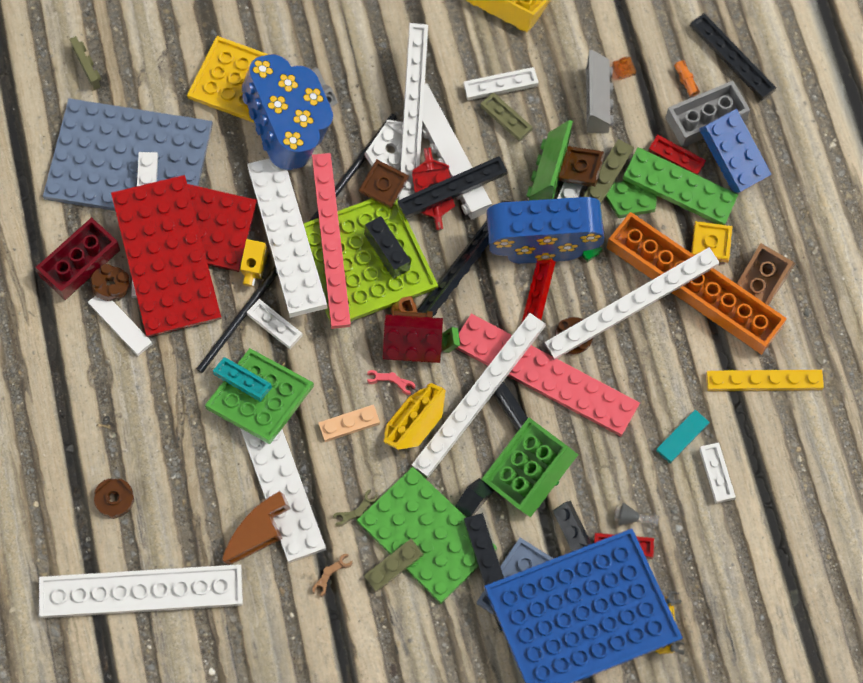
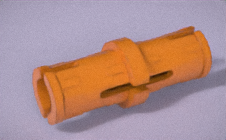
[674,60,700,97]

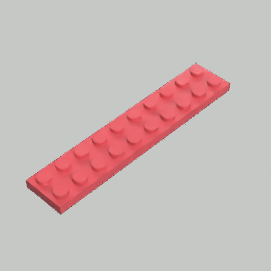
[455,314,640,437]

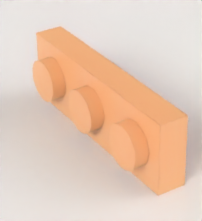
[318,404,380,442]

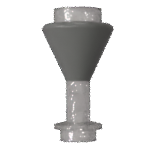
[614,503,659,528]

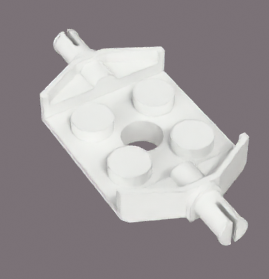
[365,120,403,170]

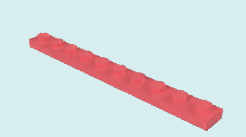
[312,153,351,329]

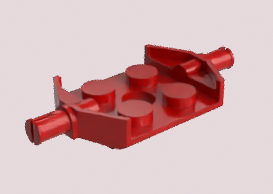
[412,147,455,230]

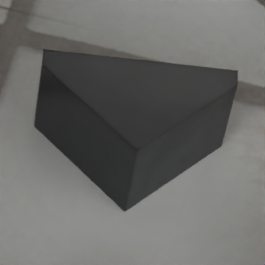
[455,478,495,517]

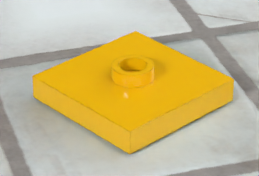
[691,221,732,263]

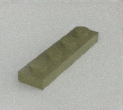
[583,139,634,204]

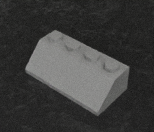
[586,50,614,133]

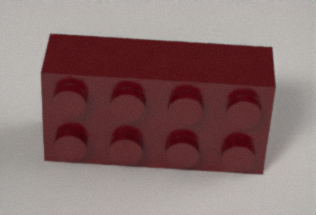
[35,217,120,300]

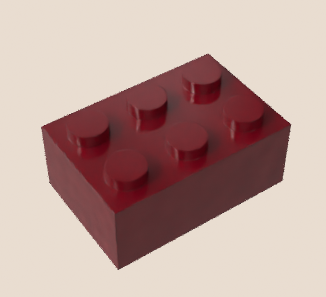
[383,314,443,363]

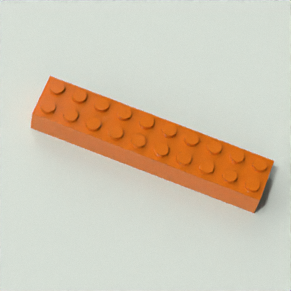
[606,212,787,355]

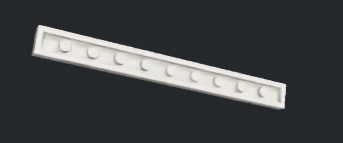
[398,23,428,200]
[545,247,719,360]
[412,313,546,477]

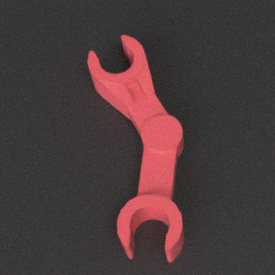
[367,370,415,395]

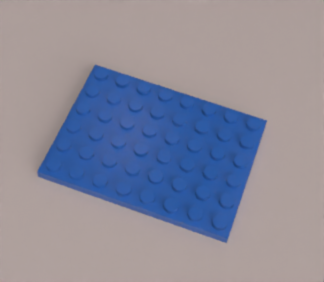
[484,529,683,683]

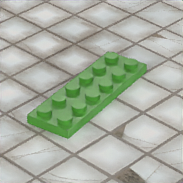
[622,147,738,225]

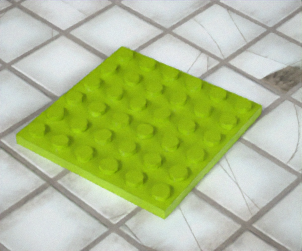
[303,199,438,322]

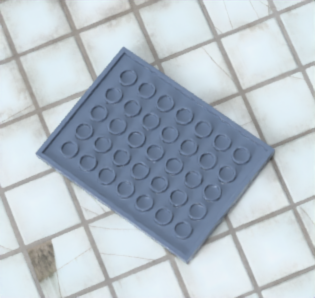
[43,98,213,211]

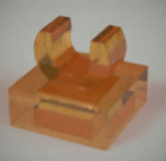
[612,56,636,80]

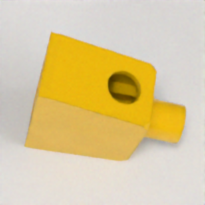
[240,239,269,287]

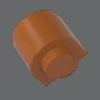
[391,296,417,315]

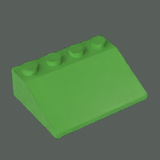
[526,120,573,201]
[482,417,578,518]

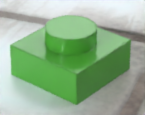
[442,327,460,353]

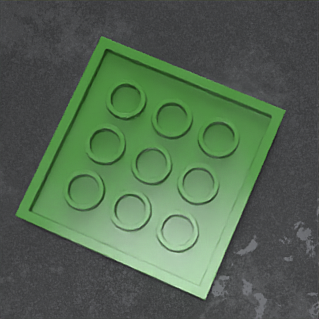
[205,348,314,444]

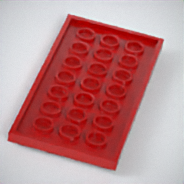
[111,175,222,337]

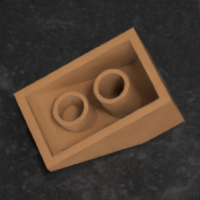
[737,243,796,306]

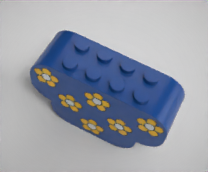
[242,54,333,170]
[486,197,604,264]

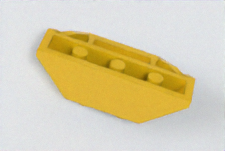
[383,383,446,450]

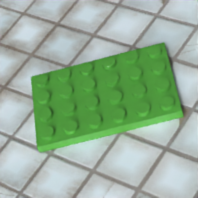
[357,467,497,604]

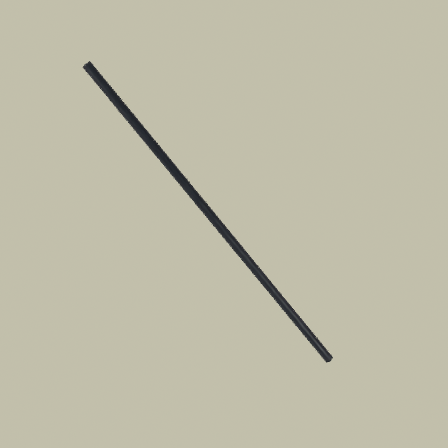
[196,113,397,373]

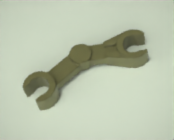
[333,489,377,527]

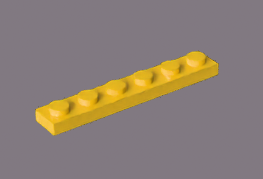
[706,370,824,391]

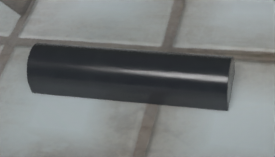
[493,381,528,432]

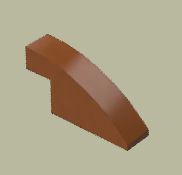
[222,491,291,565]

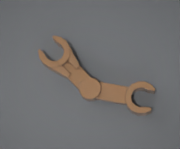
[313,554,353,597]

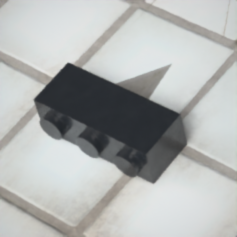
[364,216,411,279]

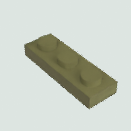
[70,36,101,90]
[480,92,533,142]
[364,539,424,592]

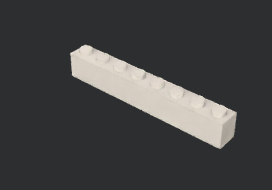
[422,83,492,220]

